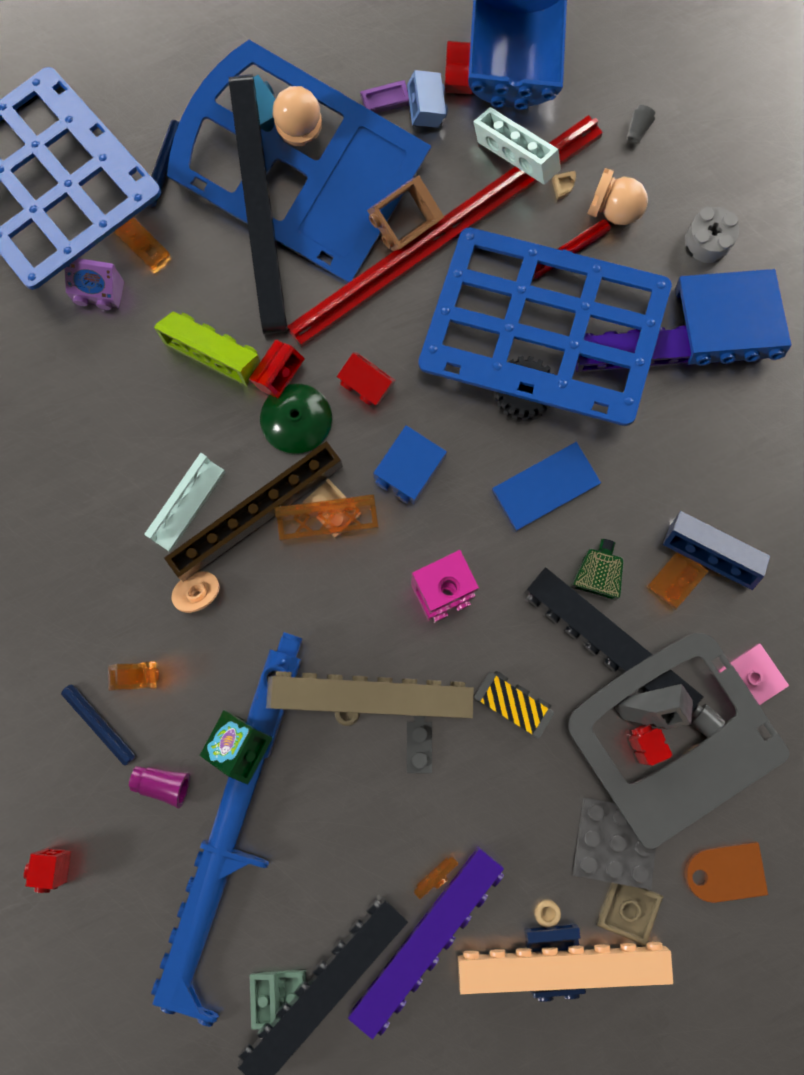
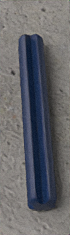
[149,119,180,207]
[61,684,135,766]

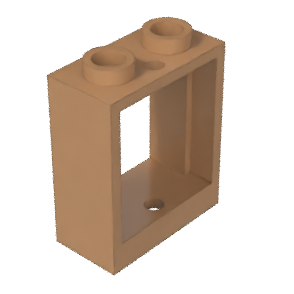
[367,176,444,251]

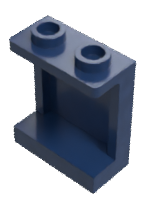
[525,924,586,1002]

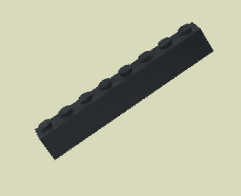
[524,567,704,711]
[238,898,408,1075]

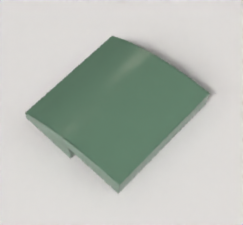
[250,970,306,1030]

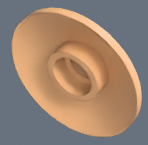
[171,571,219,613]

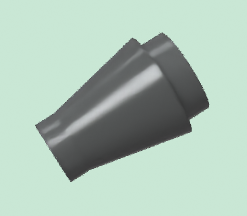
[627,105,655,143]

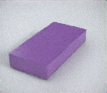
[360,80,410,114]

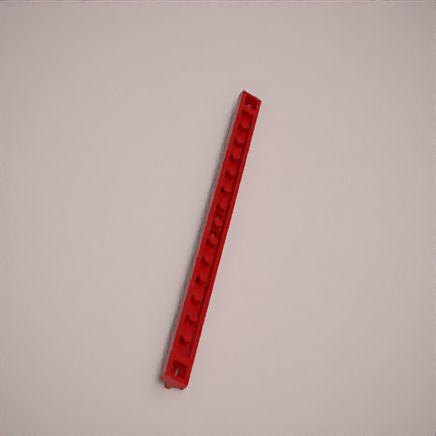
[287,115,603,348]

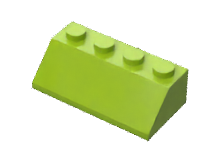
[154,311,261,386]

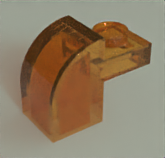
[108,662,159,691]

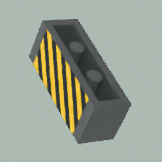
[473,671,555,739]

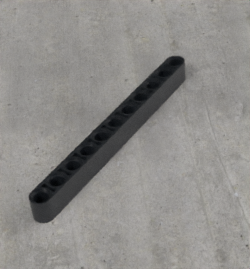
[229,74,287,335]

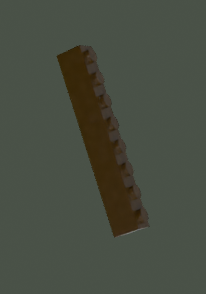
[164,441,343,582]

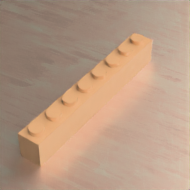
[457,942,673,994]

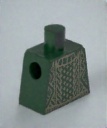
[570,539,623,601]

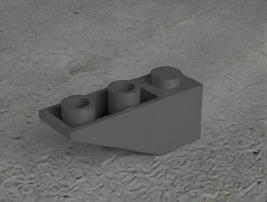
[614,684,693,729]

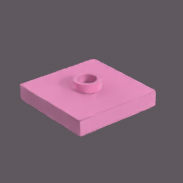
[718,644,789,705]

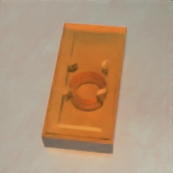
[414,854,459,899]

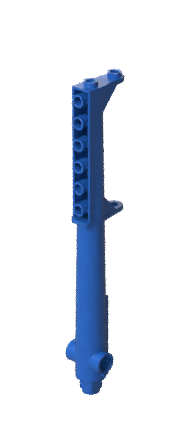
[151,632,303,1027]

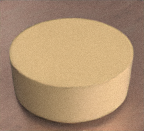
[534,900,561,928]

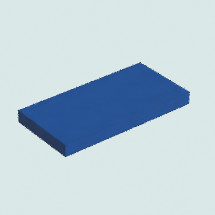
[492,441,601,531]

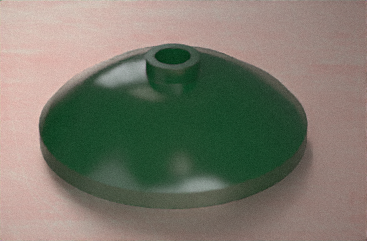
[260,384,332,455]

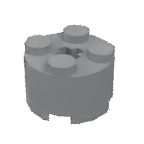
[685,207,739,263]

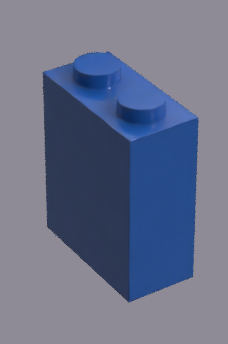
[373,425,447,504]

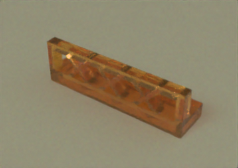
[274,494,378,541]

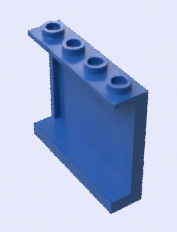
[675,269,792,366]

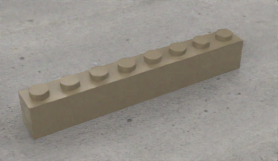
[266,671,474,718]

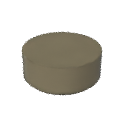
[335,712,360,726]

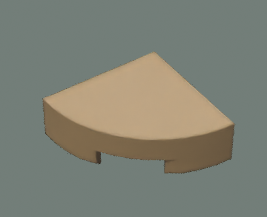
[552,171,576,201]

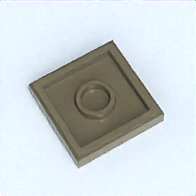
[596,883,664,946]

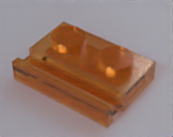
[648,552,709,610]

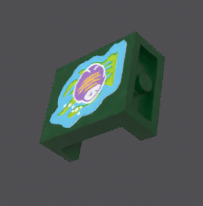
[199,710,273,785]

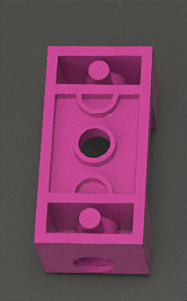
[411,550,479,622]

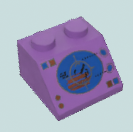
[65,258,125,310]

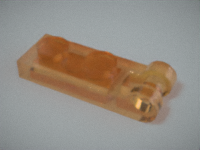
[114,217,170,271]

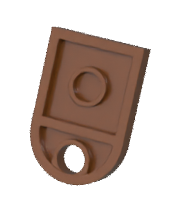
[685,841,768,903]

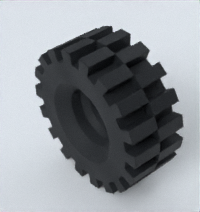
[494,356,555,421]

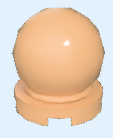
[272,86,322,146]
[587,168,648,226]

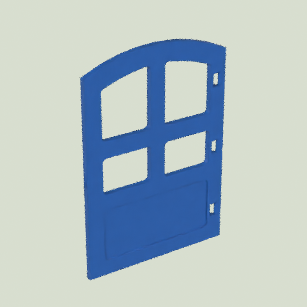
[167,40,431,283]

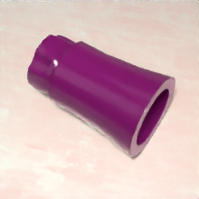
[129,766,190,809]

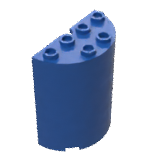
[468,0,567,110]

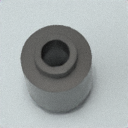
[691,704,725,738]

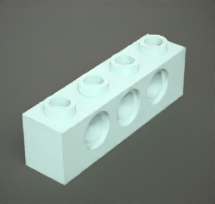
[474,107,561,185]

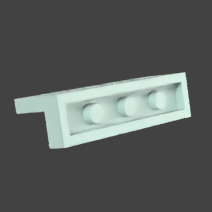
[144,453,225,552]

